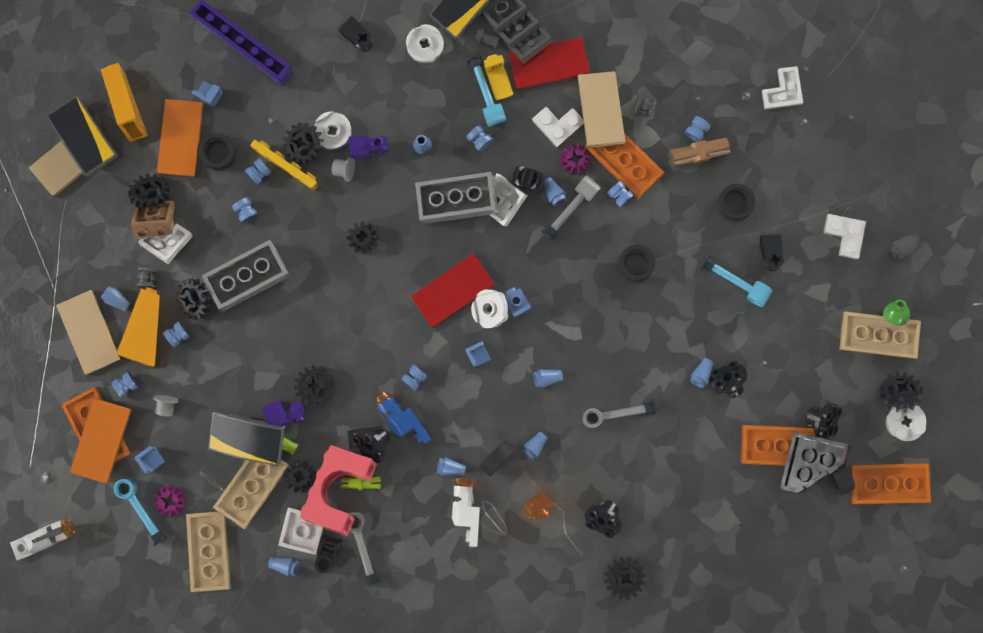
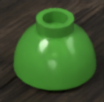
[883,300,910,326]

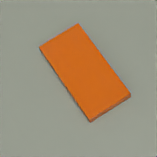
[157,99,204,177]
[584,133,665,200]
[61,386,131,463]
[70,398,132,484]
[741,425,815,466]
[850,464,931,504]

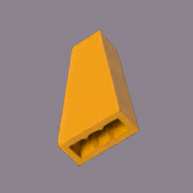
[101,63,148,143]
[116,287,160,368]

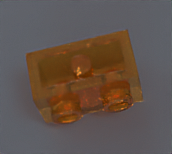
[523,490,555,521]

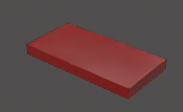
[508,37,590,90]
[411,254,495,328]

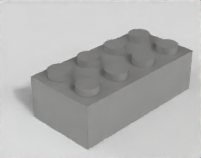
[415,172,498,224]
[202,240,291,312]

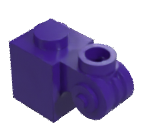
[349,135,388,160]
[262,400,306,428]

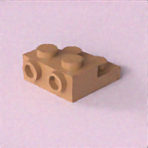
[131,201,175,239]

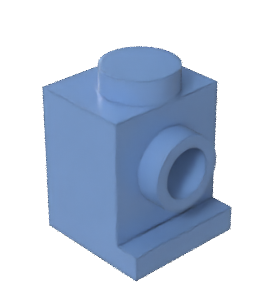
[505,287,531,319]

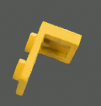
[484,54,513,101]

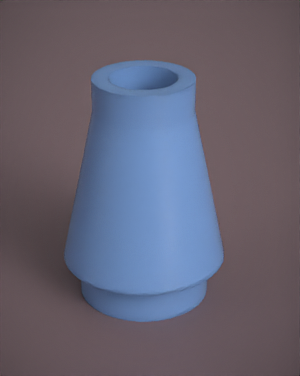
[413,135,432,154]
[543,177,567,207]
[101,286,131,312]
[690,358,714,388]
[533,369,563,388]
[521,432,548,461]
[436,457,466,476]
[268,557,299,577]

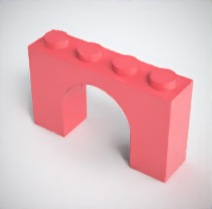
[300,445,377,536]

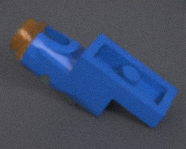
[374,391,432,444]

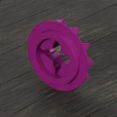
[560,144,590,175]
[154,486,185,517]

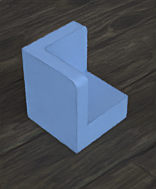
[191,81,223,108]
[465,341,491,368]
[134,446,166,473]

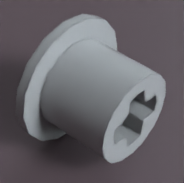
[332,157,355,182]
[153,395,179,416]

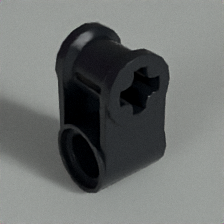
[338,16,373,52]
[760,234,784,272]
[315,534,343,573]

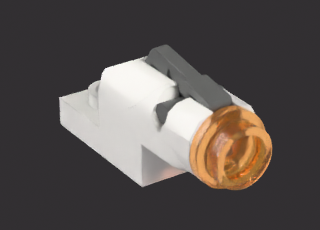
[447,478,480,547]
[10,519,76,561]

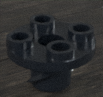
[710,361,748,398]
[806,402,842,439]
[352,428,389,463]
[585,500,622,538]

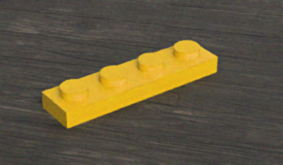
[250,139,319,191]

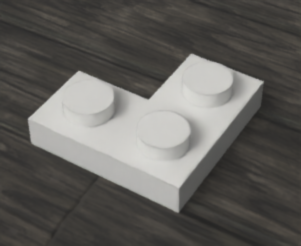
[762,66,803,110]
[532,107,584,148]
[490,173,528,227]
[824,214,866,259]
[138,224,193,264]

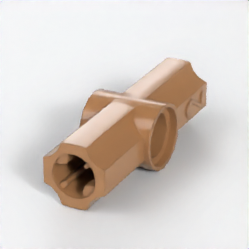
[670,137,730,167]

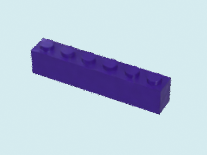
[189,0,293,86]

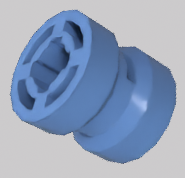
[685,116,711,142]
[466,125,493,152]
[245,158,271,185]
[607,181,634,207]
[232,198,258,224]
[163,321,190,348]
[401,364,428,391]
[111,372,139,398]

